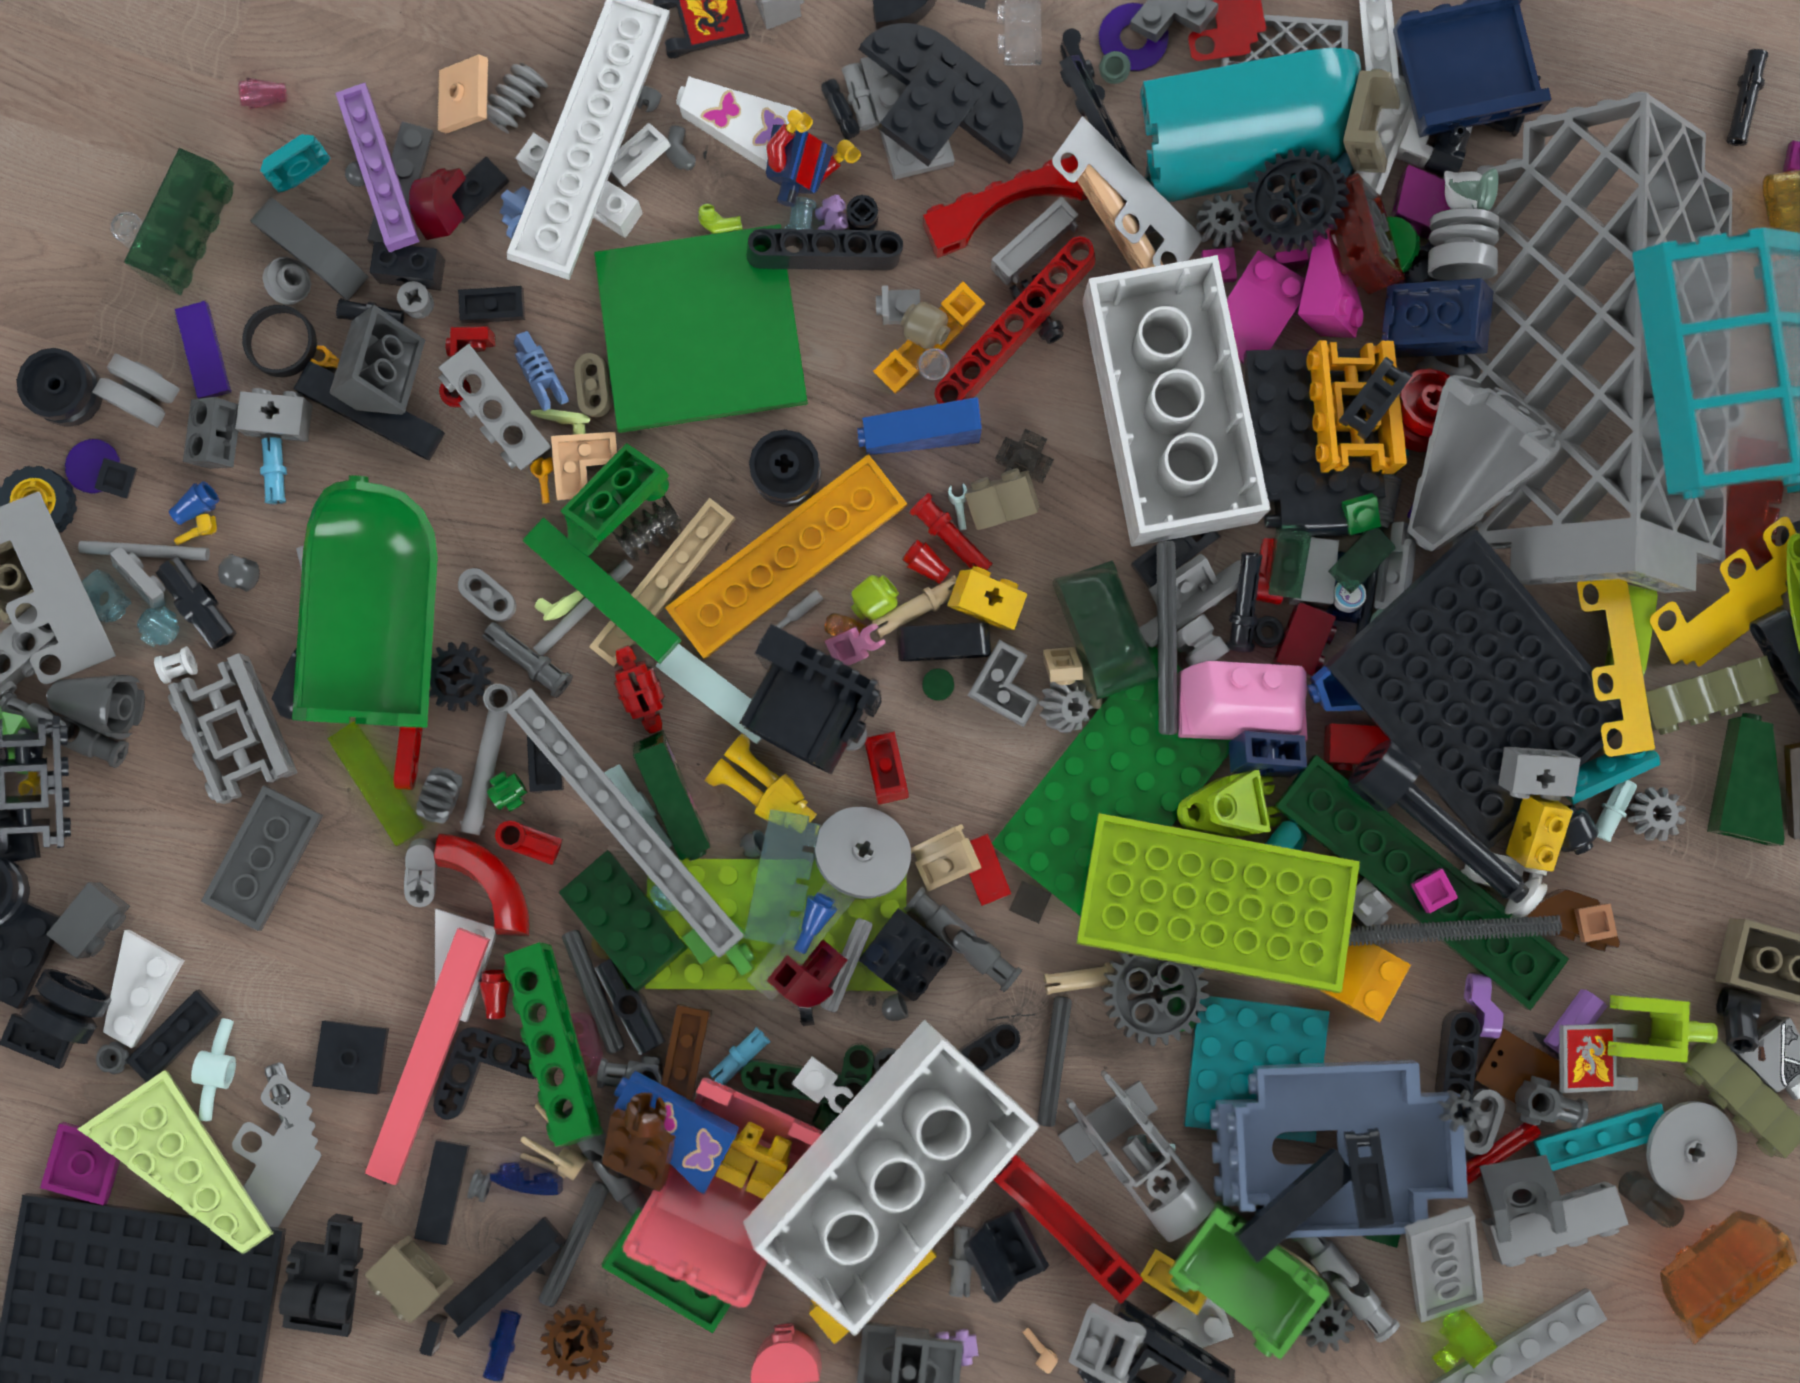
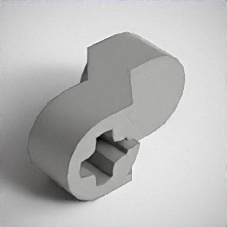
[404,838,437,907]

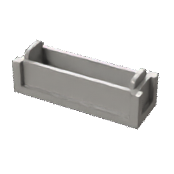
[990,196,1079,286]

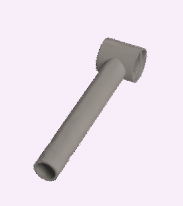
[460,684,518,835]

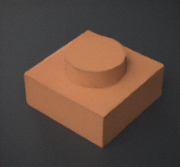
[1574,903,1618,942]

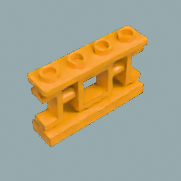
[1306,340,1407,474]

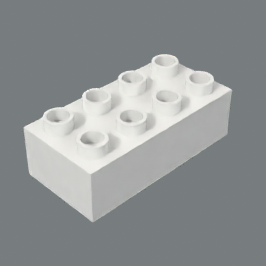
[1082,255,1270,547]
[743,1020,1040,1335]

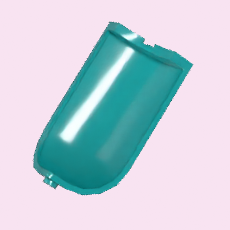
[1140,47,1362,202]

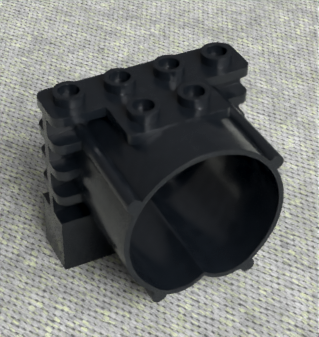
[739,624,882,774]

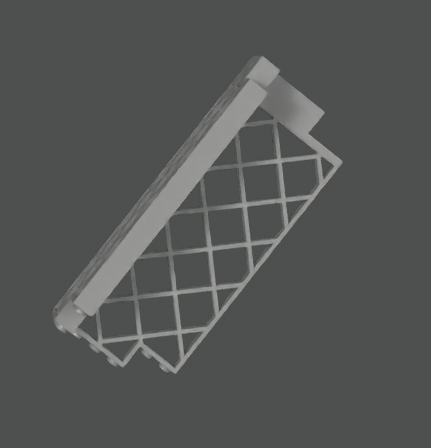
[1453,92,1732,593]

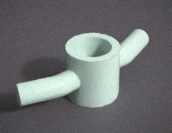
[191,1018,236,1121]

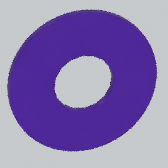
[1099,3,1169,71]

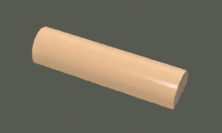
[1073,164,1164,271]

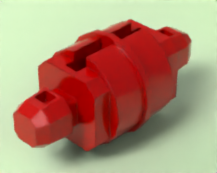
[613,645,665,734]

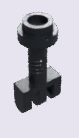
[1009,273,1064,344]

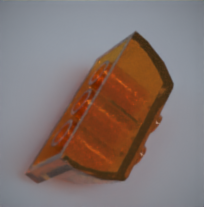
[1660,1210,1797,1345]

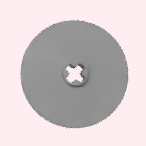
[814,807,911,899]
[1646,1101,1737,1200]

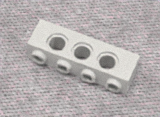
[516,133,643,238]

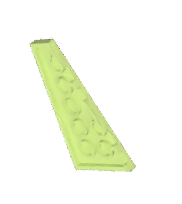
[78,1070,273,1254]

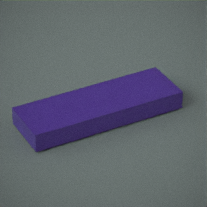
[174,301,232,399]

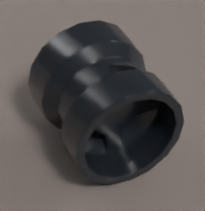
[847,195,879,230]

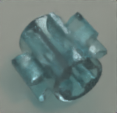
[137,606,179,647]

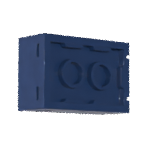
[1381,278,1494,358]

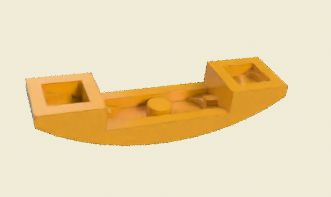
[873,282,986,395]

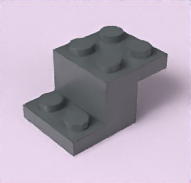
[857,1322,963,1383]

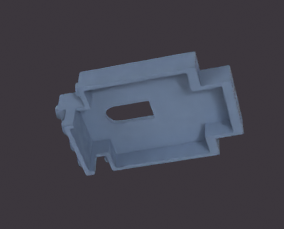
[1210,1060,1468,1238]

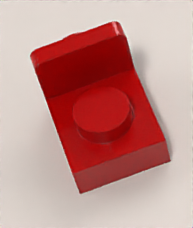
[445,327,496,358]

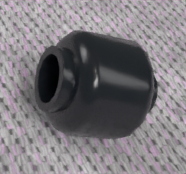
[1561,804,1599,855]

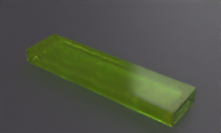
[327,721,425,846]

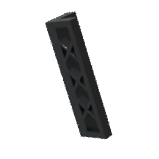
[443,1216,566,1339]

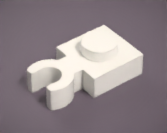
[792,1056,853,1113]

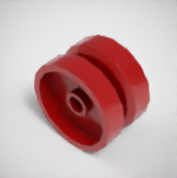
[1400,369,1449,452]

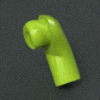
[698,204,743,234]

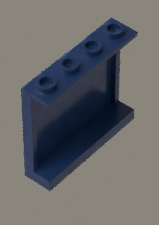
[1393,0,1552,137]

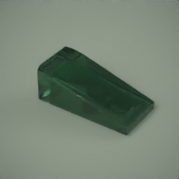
[1268,527,1312,599]
[1328,528,1396,594]

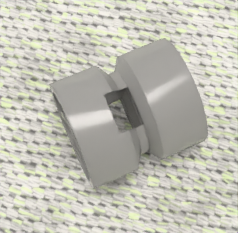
[1176,614,1230,666]

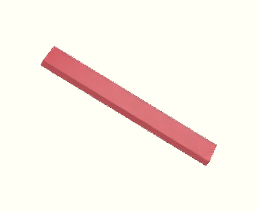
[365,928,490,1186]

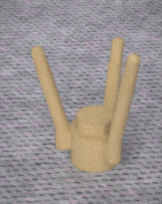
[520,1103,587,1181]

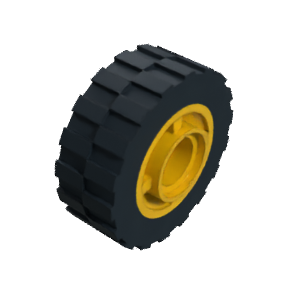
[0,465,77,532]

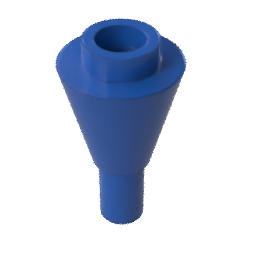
[794,893,837,954]

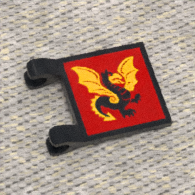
[653,0,749,59]

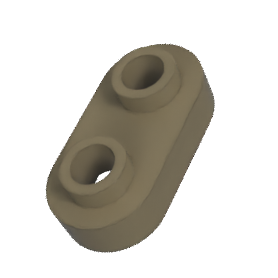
[574,353,612,418]

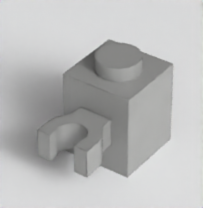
[1352,878,1392,928]

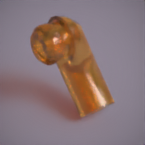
[823,613,867,636]

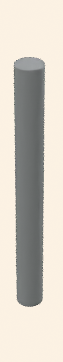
[78,541,210,561]
[533,559,634,656]

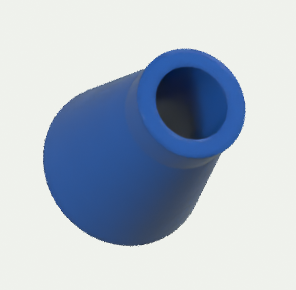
[169,481,219,525]

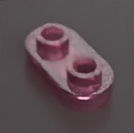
[571,1012,603,1077]

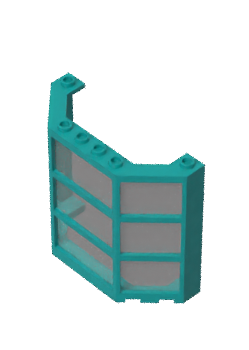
[1632,227,1800,500]

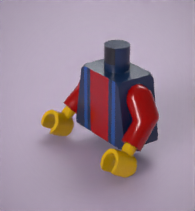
[766,109,861,207]

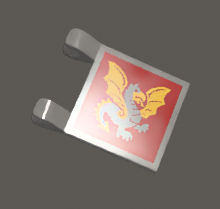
[1559,1023,1638,1093]

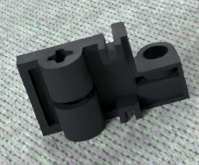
[279,1214,363,1337]

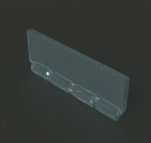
[744,809,820,946]

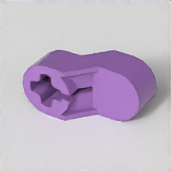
[1464,973,1504,1039]

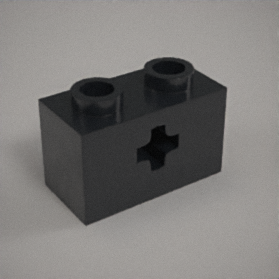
[370,241,445,291]

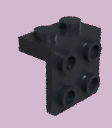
[859,908,952,1001]
[963,1207,1049,1304]

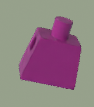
[1391,165,1451,239]

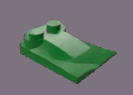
[561,443,669,557]

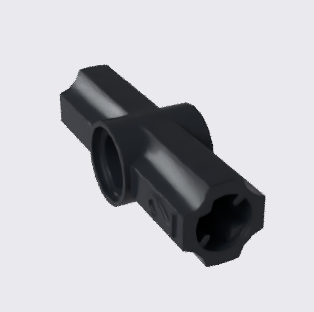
[156,557,237,650]
[594,959,666,1055]

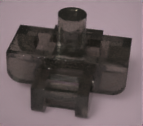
[995,428,1054,483]

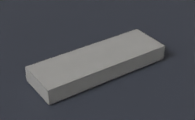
[1057,1081,1158,1164]

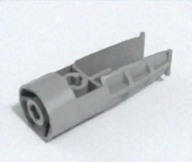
[1066,1070,1214,1242]

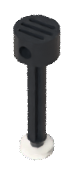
[1348,739,1548,920]

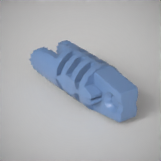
[514,331,569,411]

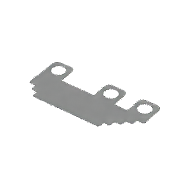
[188,1075,322,1228]

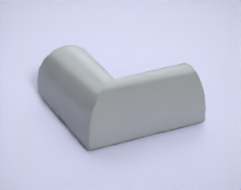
[967,640,1040,727]

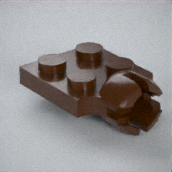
[602,1092,676,1192]

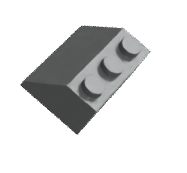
[329,305,425,415]

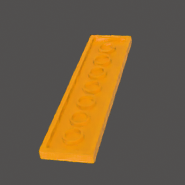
[665,454,908,660]

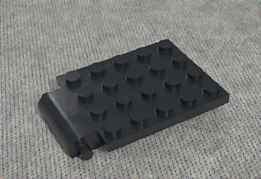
[1243,348,1386,537]

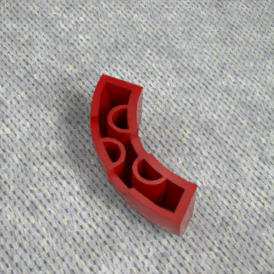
[434,833,530,937]

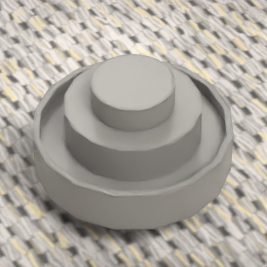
[263,257,311,305]

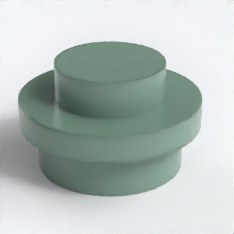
[1099,51,1131,84]

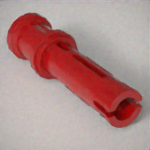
[909,493,993,570]

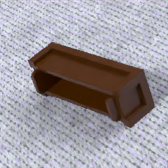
[661,1004,712,1102]

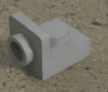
[876,286,920,325]

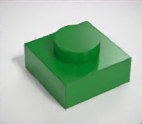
[1342,493,1381,535]

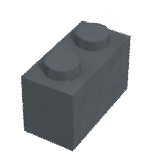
[46,882,130,959]

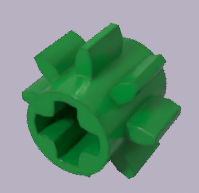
[487,771,528,812]

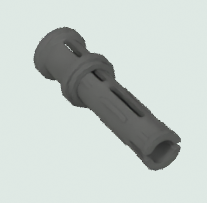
[482,621,573,698]

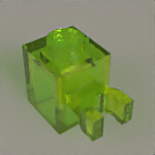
[1431,1309,1498,1373]

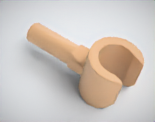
[1022,1327,1058,1374]

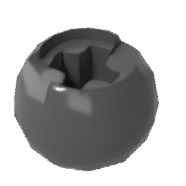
[218,554,260,592]

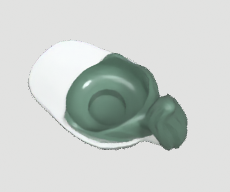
[1444,168,1498,211]

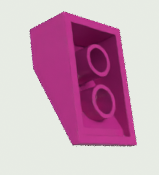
[1298,228,1363,338]
[1227,250,1305,365]

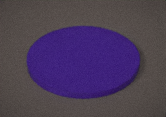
[65,439,120,493]

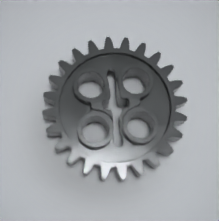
[1101,952,1209,1046]

